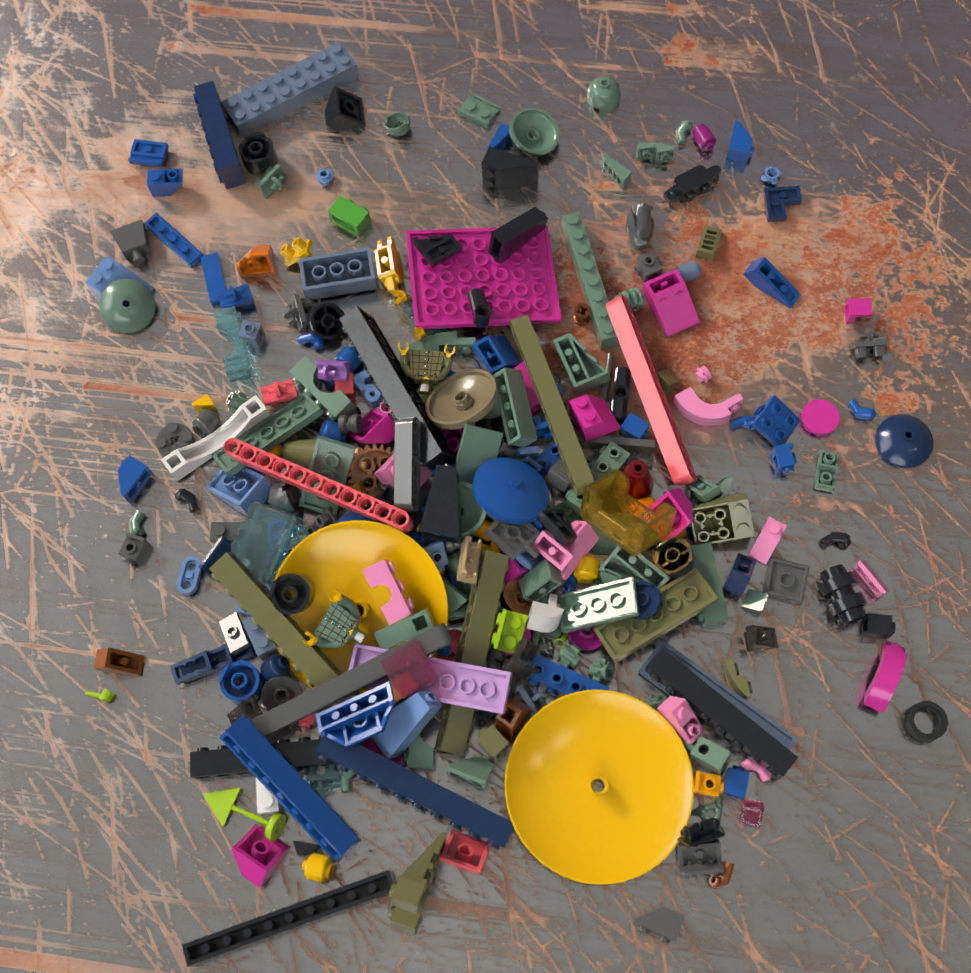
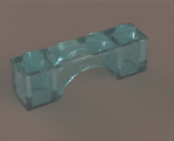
[213,306,254,383]

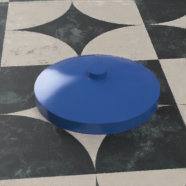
[472,458,550,524]

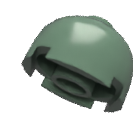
[587,75,621,112]

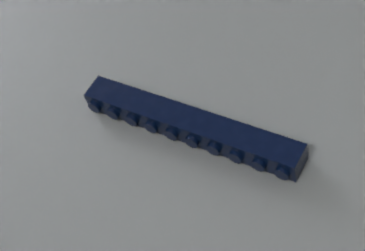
[315,736,514,849]

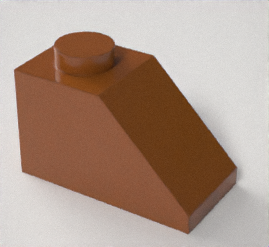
[93,647,144,675]

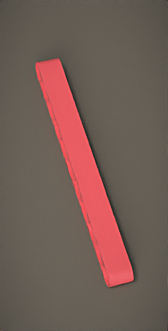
[606,295,697,485]
[223,438,414,533]

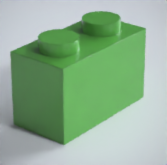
[328,196,371,236]

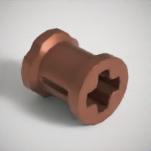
[574,303,591,326]

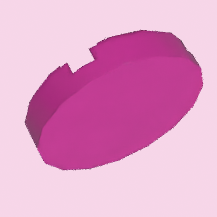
[800,399,840,436]

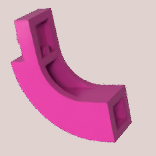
[863,640,907,713]

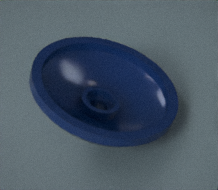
[875,414,934,468]

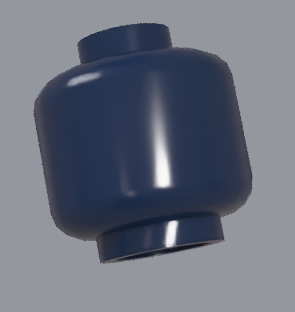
[260,654,291,682]

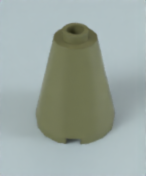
[281,439,317,470]

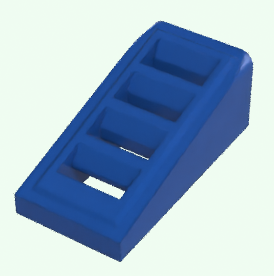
[486,124,512,152]

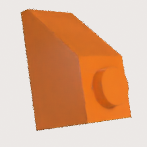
[236,245,275,276]

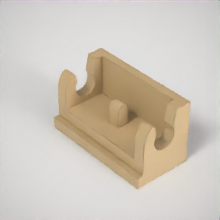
[456,536,482,585]

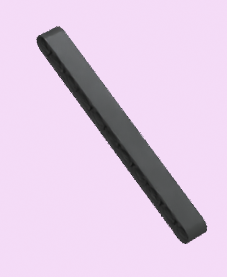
[251,623,453,737]

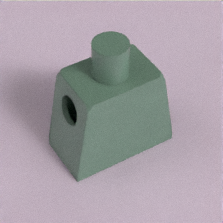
[683,737,731,777]

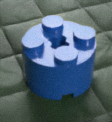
[219,660,264,705]

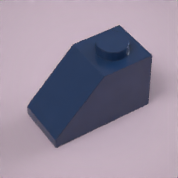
[723,553,757,597]

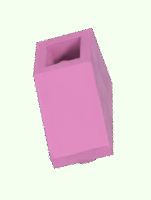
[657,696,705,745]

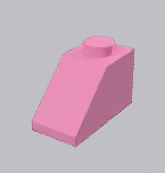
[748,517,787,565]
[532,529,574,571]

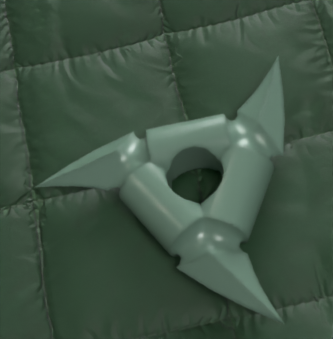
[691,794,726,834]

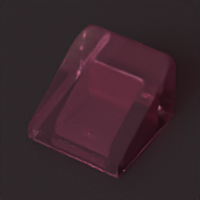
[739,798,764,828]

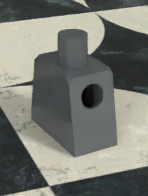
[110,219,151,264]

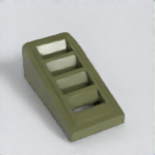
[695,225,722,261]

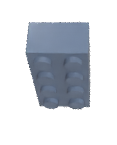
[299,247,377,300]

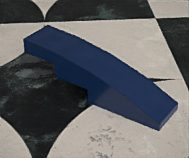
[170,637,256,685]

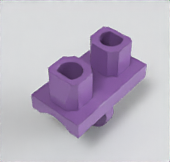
[315,359,351,381]

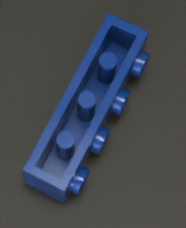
[525,654,610,697]

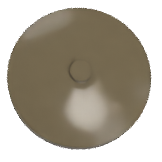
[425,369,499,429]

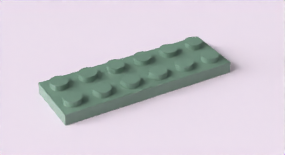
[212,392,324,478]

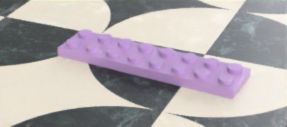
[349,643,513,715]

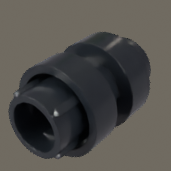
[819,564,867,626]

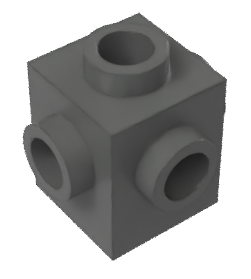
[634,251,662,283]

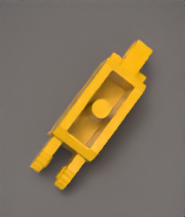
[374,236,404,295]

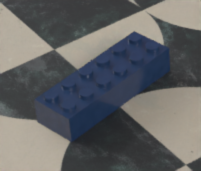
[193,81,246,190]

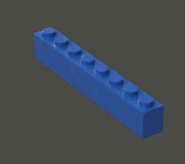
[219,715,358,861]

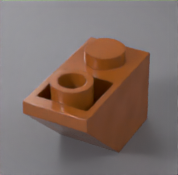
[496,698,532,744]

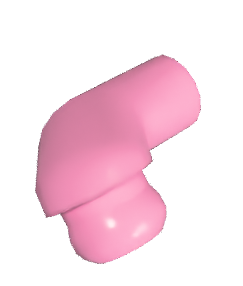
[742,758,772,782]

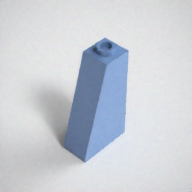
[371,690,442,759]

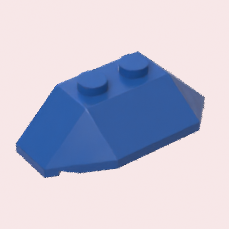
[315,682,395,748]

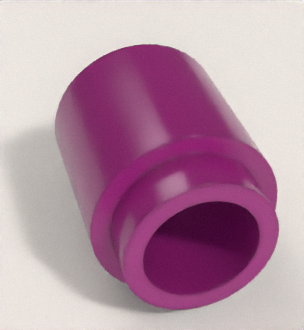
[692,124,716,151]

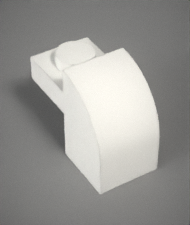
[527,593,564,633]

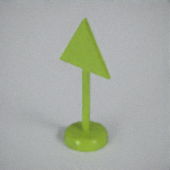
[203,787,286,842]

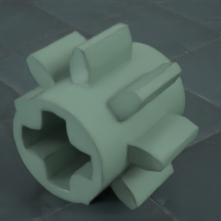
[226,391,248,414]
[558,644,583,669]
[589,658,614,685]

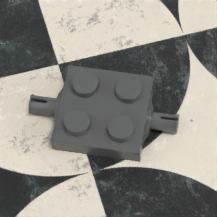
[484,513,540,561]

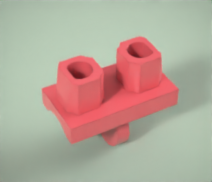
[260,379,298,406]

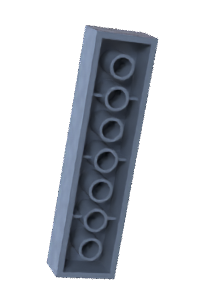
[221,41,359,138]

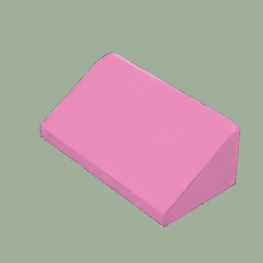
[853,560,890,599]

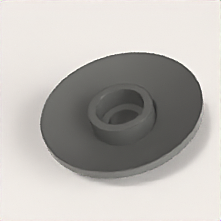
[261,676,302,711]

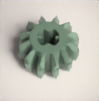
[614,288,646,313]

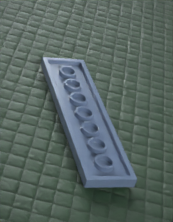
[638,640,798,751]

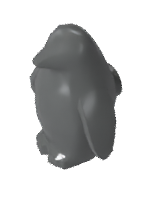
[626,203,654,251]

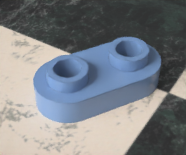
[177,556,202,595]

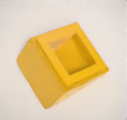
[191,394,218,413]

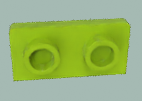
[491,609,528,655]

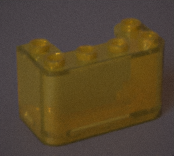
[580,469,677,556]

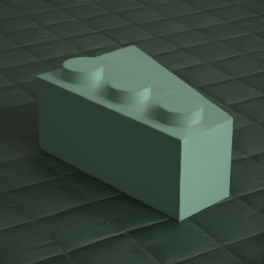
[553,333,611,396]
[598,536,670,590]

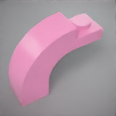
[673,387,743,426]

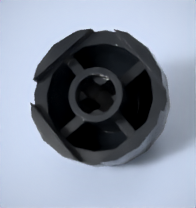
[308,302,345,339]
[653,537,695,578]

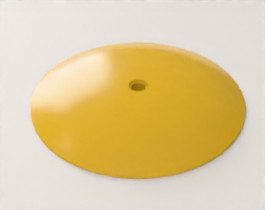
[274,520,448,694]
[504,690,694,885]

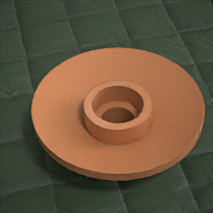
[503,581,532,615]

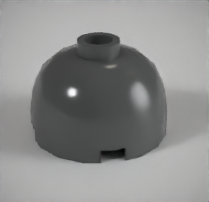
[268,480,303,516]

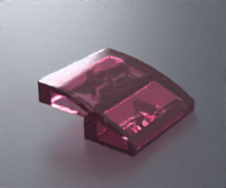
[380,640,438,699]

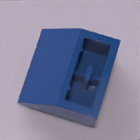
[472,335,522,375]

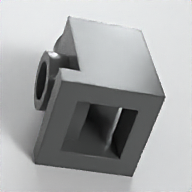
[118,532,150,565]

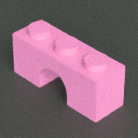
[362,559,415,625]

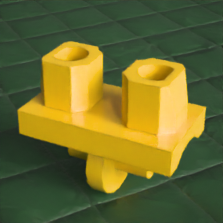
[280,237,313,267]

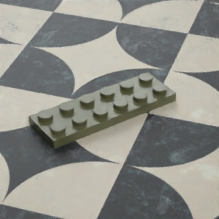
[593,568,719,663]

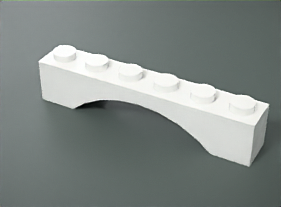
[161,395,270,481]

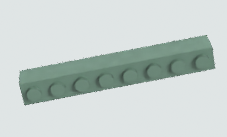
[561,211,619,350]

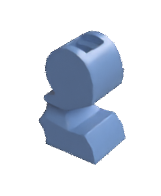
[354,370,382,407]

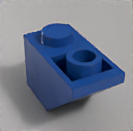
[147,168,183,197]

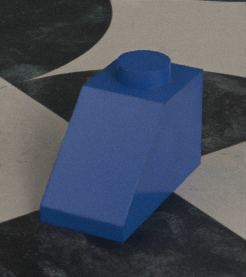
[726,120,755,164]
[118,455,152,503]

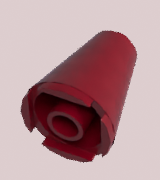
[615,460,654,503]

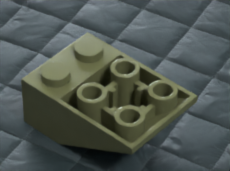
[691,493,755,545]

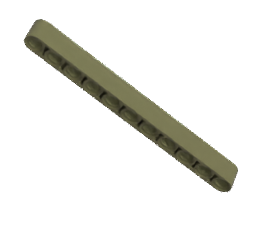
[509,315,596,496]

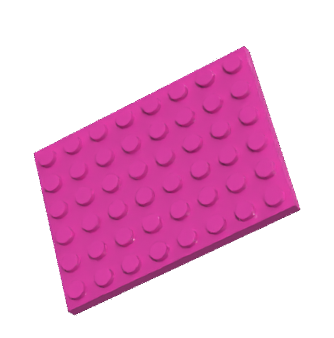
[406,226,562,329]

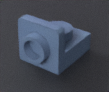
[238,320,265,349]

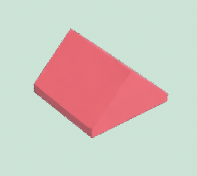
[439,829,490,876]

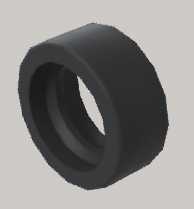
[904,701,948,742]

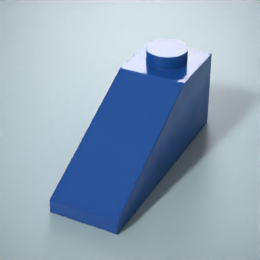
[743,257,801,308]

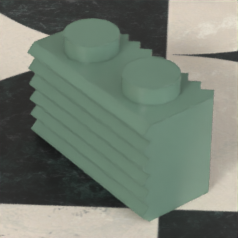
[519,559,563,603]

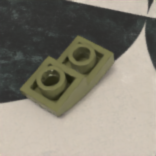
[722,658,753,700]

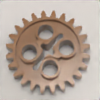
[346,443,394,497]

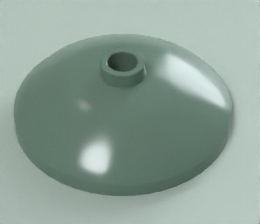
[509,107,560,156]
[99,279,155,333]
[460,482,487,538]

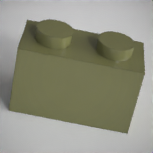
[477,725,510,763]

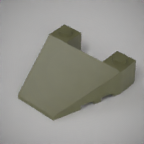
[388,832,447,935]

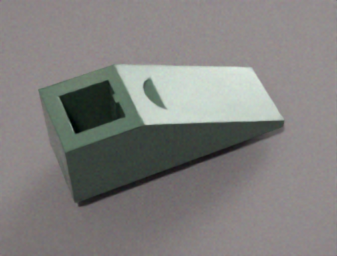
[373,608,437,649]

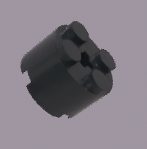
[238,132,277,174]
[270,573,315,615]

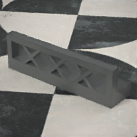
[578,434,656,468]

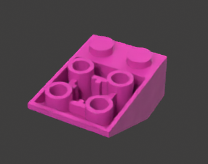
[642,269,700,337]

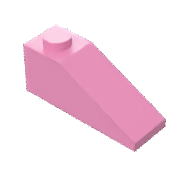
[559,520,599,580]

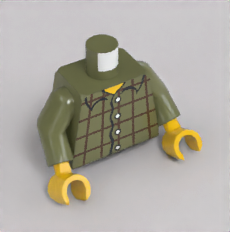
[398,341,456,394]

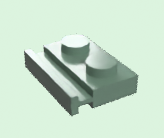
[458,92,500,128]

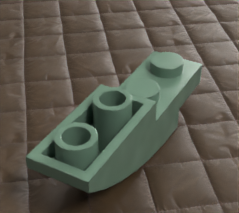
[405,331,476,354]

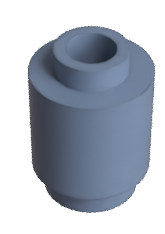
[676,260,702,283]

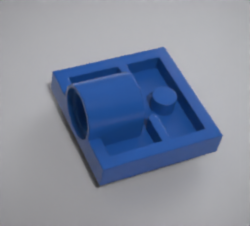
[751,395,801,446]

